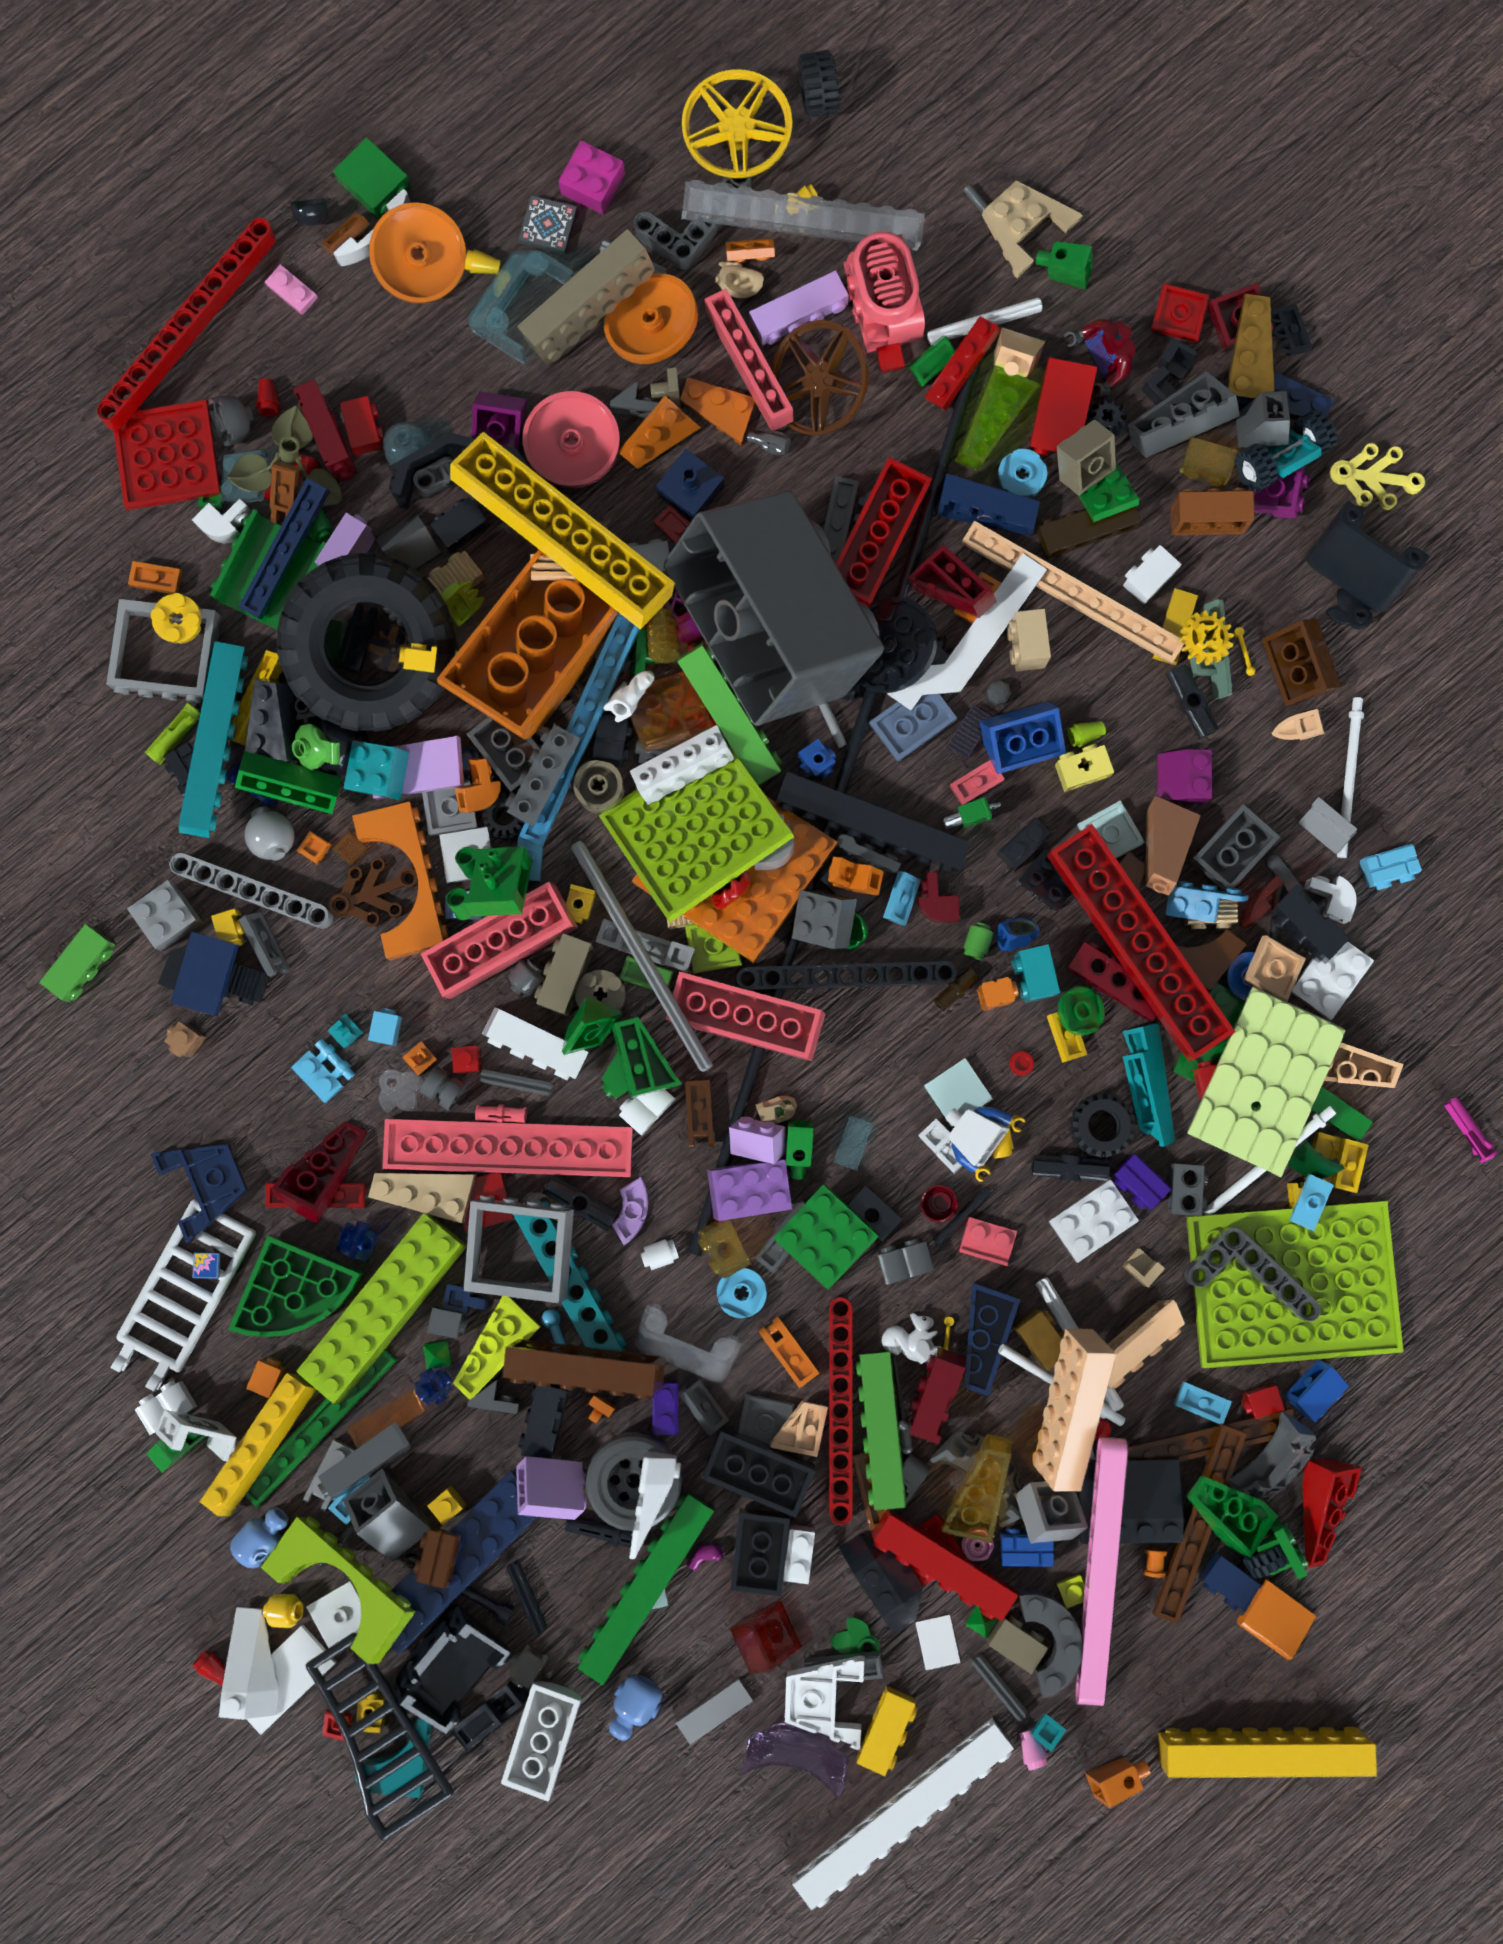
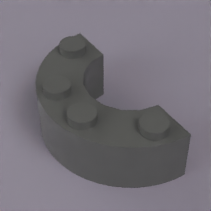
[1016,1589,1083,1698]

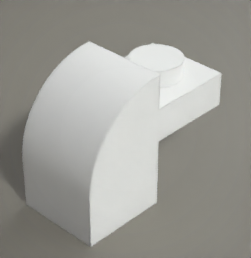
[192,499,252,543]
[1304,876,1356,924]

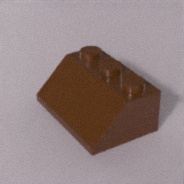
[1262,619,1341,707]

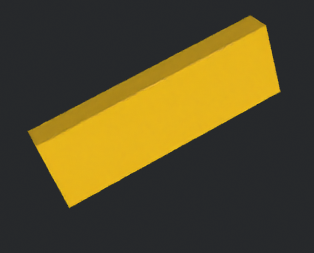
[1152,588,1198,666]

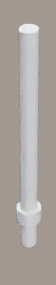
[998,1344,1125,1426]

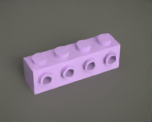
[749,270,849,346]

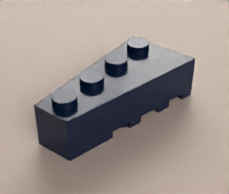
[964,1283,1021,1396]

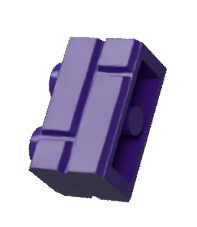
[1112,1153,1172,1210]
[652,1380,679,1435]

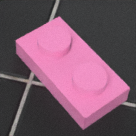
[265,265,318,315]

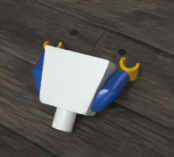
[946,1107,1026,1182]

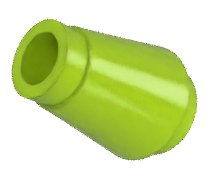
[1067,721,1106,747]

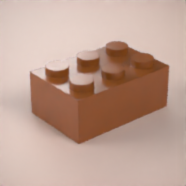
[1170,488,1254,536]

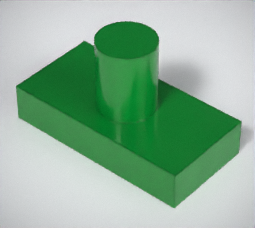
[631,629,663,680]

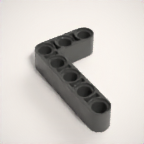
[634,165,751,270]
[1184,1227,1321,1322]

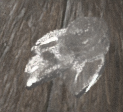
[378,1069,424,1113]

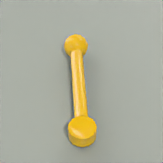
[1234,627,1256,676]
[943,1316,954,1350]

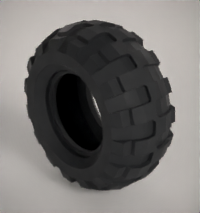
[277,553,456,732]

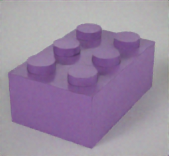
[707,1158,792,1221]

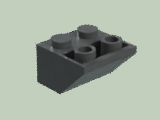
[1236,391,1290,448]

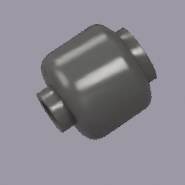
[508,958,545,996]

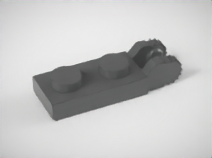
[837,834,901,876]

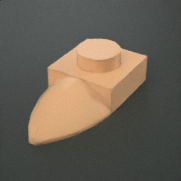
[1272,709,1325,741]

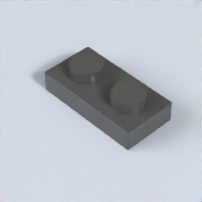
[680,1379,729,1436]

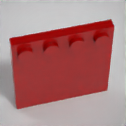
[111,400,221,510]

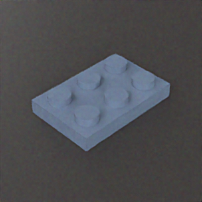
[869,694,957,762]

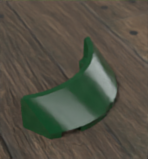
[1287,1139,1345,1180]

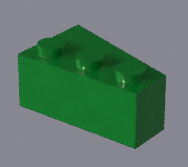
[611,1017,681,1099]

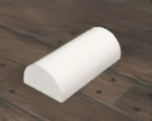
[501,1681,582,1801]

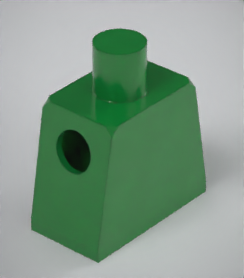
[1036,241,1093,290]
[786,1120,813,1179]

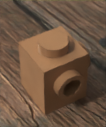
[164,1021,207,1057]

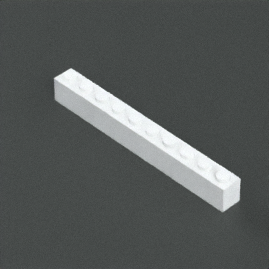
[792,1718,1014,1910]

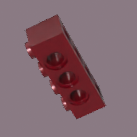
[1065,942,1156,1022]

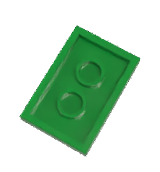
[1078,461,1139,522]

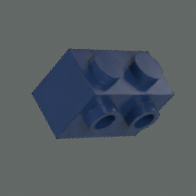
[1199,1552,1262,1612]

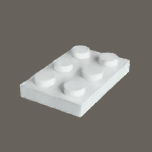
[1291,941,1374,1021]
[1048,1179,1139,1263]

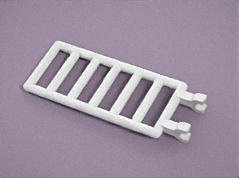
[110,1199,256,1391]

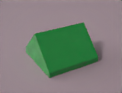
[562,996,622,1055]

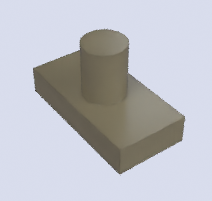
[650,368,681,408]

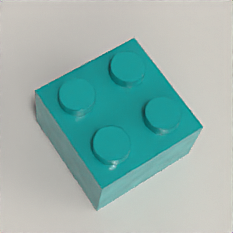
[343,741,410,800]
[1011,944,1060,1003]

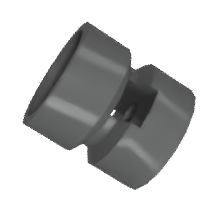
[420,1066,467,1111]

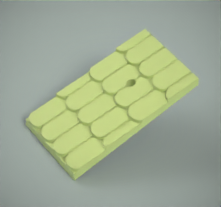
[1187,986,1346,1177]

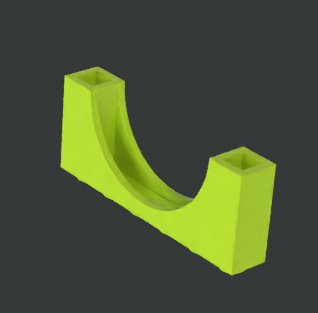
[261,1516,415,1664]

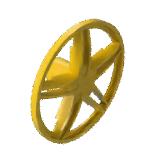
[682,69,792,178]

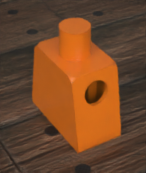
[1085,1758,1151,1808]

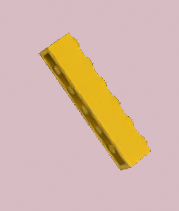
[200,1373,316,1517]

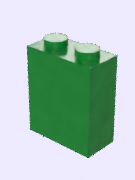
[333,137,411,219]

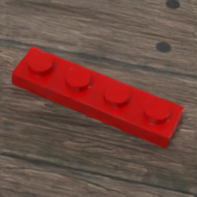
[924,316,1001,411]

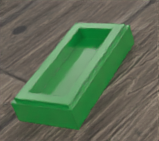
[907,336,955,386]

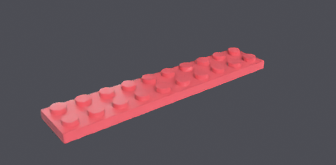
[382,1119,633,1177]

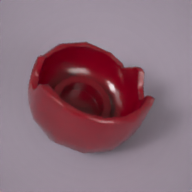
[920,1184,959,1222]

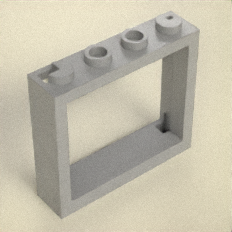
[106,599,221,703]
[464,1195,574,1303]

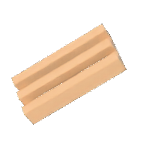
[530,554,577,580]

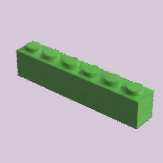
[677,643,783,785]
[856,1352,907,1510]

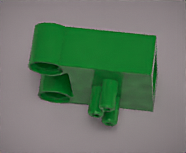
[446,846,533,920]

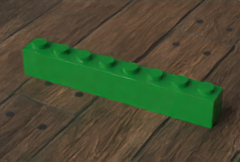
[577,1491,715,1685]

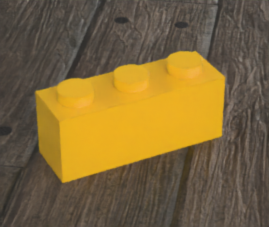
[856,1686,917,1776]

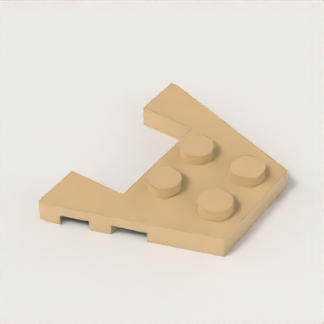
[982,180,1083,278]

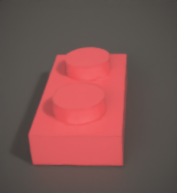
[950,760,1005,805]

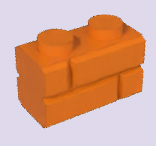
[977,977,1019,1011]

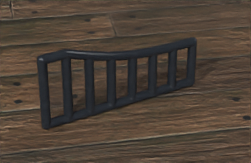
[305,1632,454,1841]

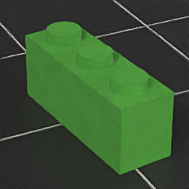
[39,924,116,1002]

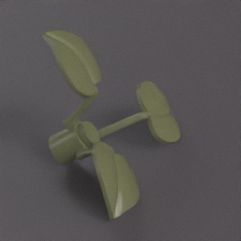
[228,406,342,507]

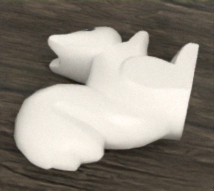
[603,671,654,722]
[882,1313,942,1364]

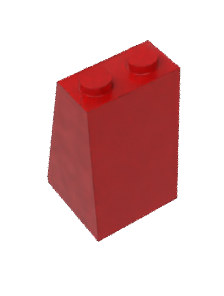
[1029,357,1097,458]

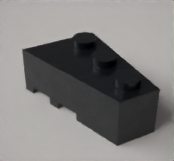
[245,678,299,762]

